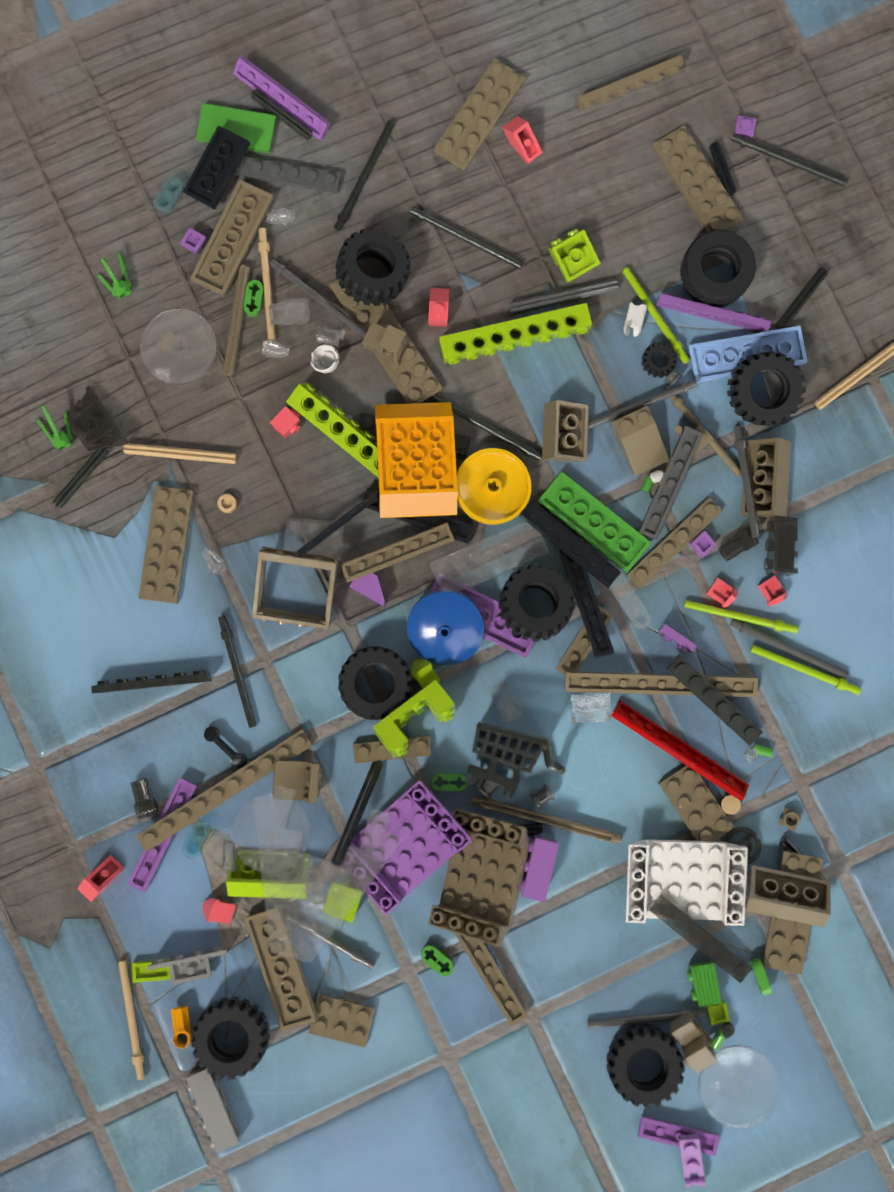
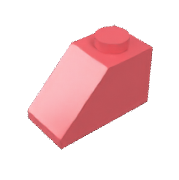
[502,116,543,164]
[428,288,449,327]
[77,855,124,902]

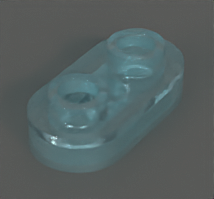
[154,177,184,213]
[182,821,212,859]

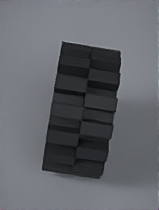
[641,341,678,378]

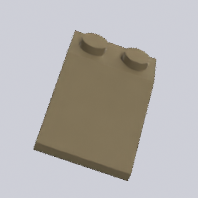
[610,406,669,477]

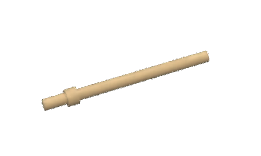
[258,228,276,341]
[118,960,145,1080]

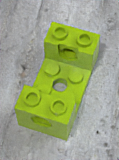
[373,680,455,758]

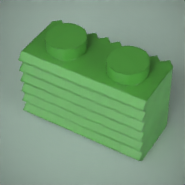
[686,960,722,1007]

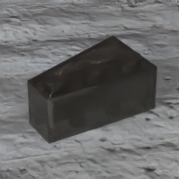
[763,516,798,577]

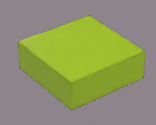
[706,1001,730,1026]

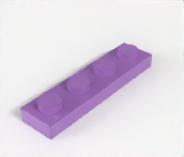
[637,1115,720,1156]

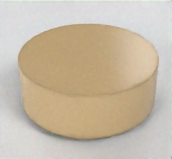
[217,494,237,513]
[720,795,741,815]

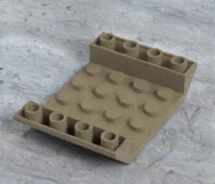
[428,808,529,947]

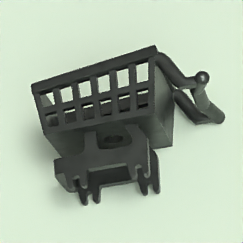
[467,722,566,799]

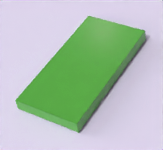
[196,103,277,154]

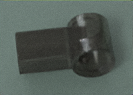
[718,527,760,561]
[130,778,159,820]

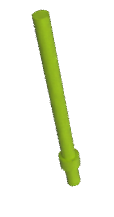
[622,267,690,364]
[684,600,799,634]
[750,645,861,695]

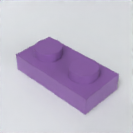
[658,624,697,653]

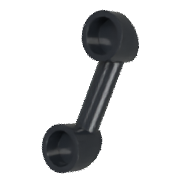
[204,726,248,768]

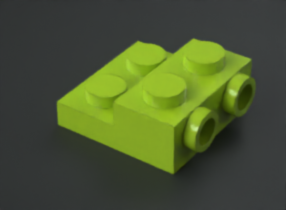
[548,228,601,282]

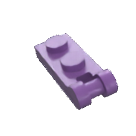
[678,1134,706,1188]

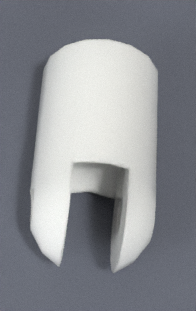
[623,302,647,337]

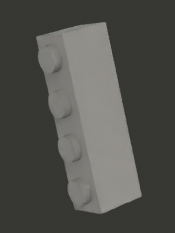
[185,1066,242,1153]

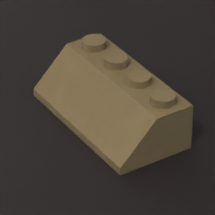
[741,438,791,518]
[745,865,831,927]

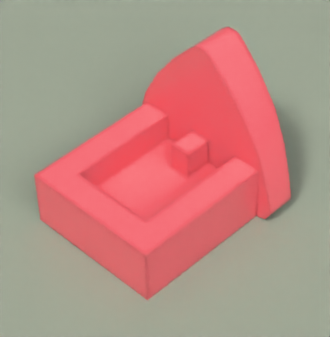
[757,576,788,606]
[706,578,738,608]
[202,898,236,924]

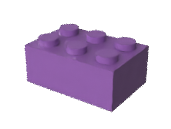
[520,835,559,902]

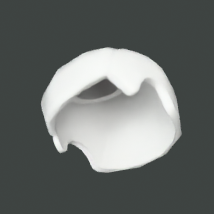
[310,344,340,374]

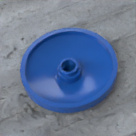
[407,590,484,665]

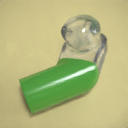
[744,744,773,762]

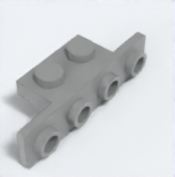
[148,946,228,985]

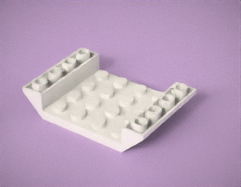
[626,839,748,926]

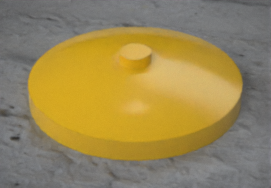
[457,448,531,525]

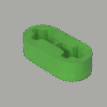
[243,280,264,317]
[431,773,468,792]
[421,944,454,976]
[749,957,772,996]

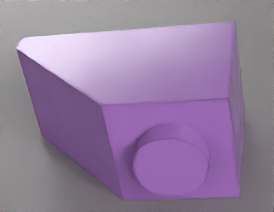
[349,572,386,607]

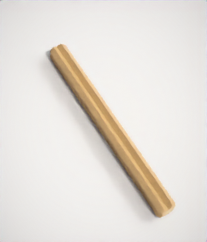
[814,342,894,410]
[123,443,237,464]

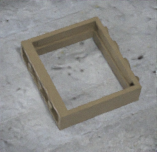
[252,546,339,630]

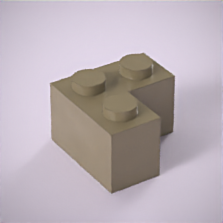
[362,322,407,363]
[670,1011,717,1073]

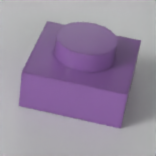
[734,115,756,139]
[180,227,207,255]
[688,531,716,558]

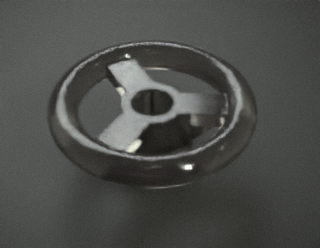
[723,827,761,865]

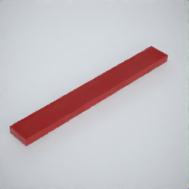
[610,700,749,801]

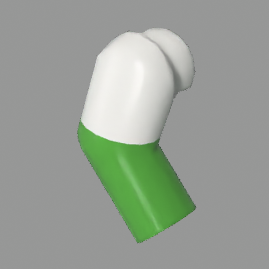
[641,470,664,493]

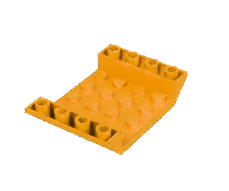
[374,402,458,518]

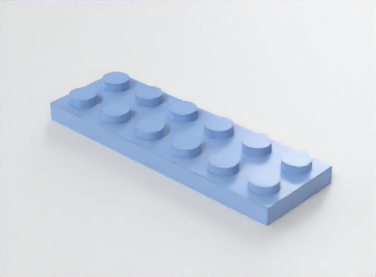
[688,326,807,383]

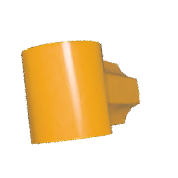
[171,1006,193,1049]

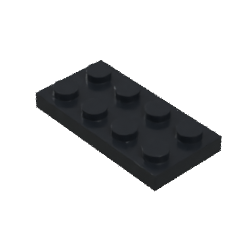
[183,125,251,210]

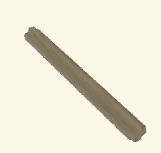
[223,265,250,376]

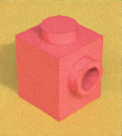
[270,406,301,439]

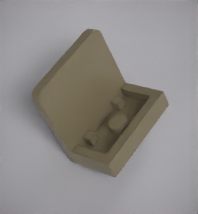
[272,760,321,803]

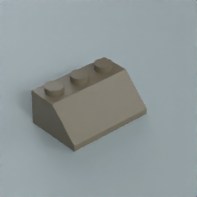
[542,400,589,462]

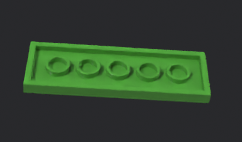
[538,472,651,573]

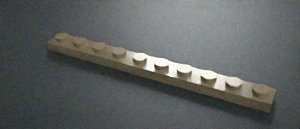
[564,671,758,697]
[136,729,312,852]

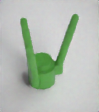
[97,253,132,299]
[37,405,73,450]

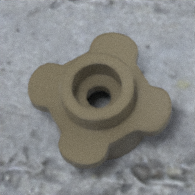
[778,808,801,831]

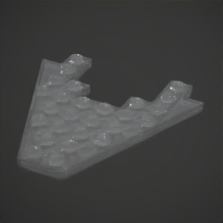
[253,785,404,963]

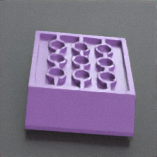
[342,780,473,915]

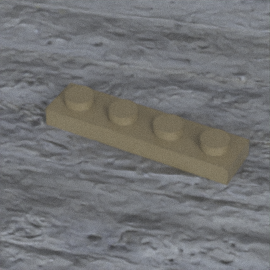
[555,606,613,675]
[353,736,432,763]

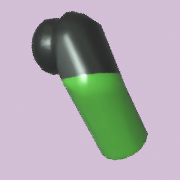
[712,1022,735,1049]

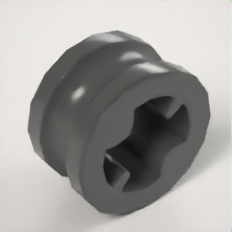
[664,368,682,387]

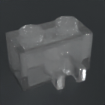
[570,692,612,723]

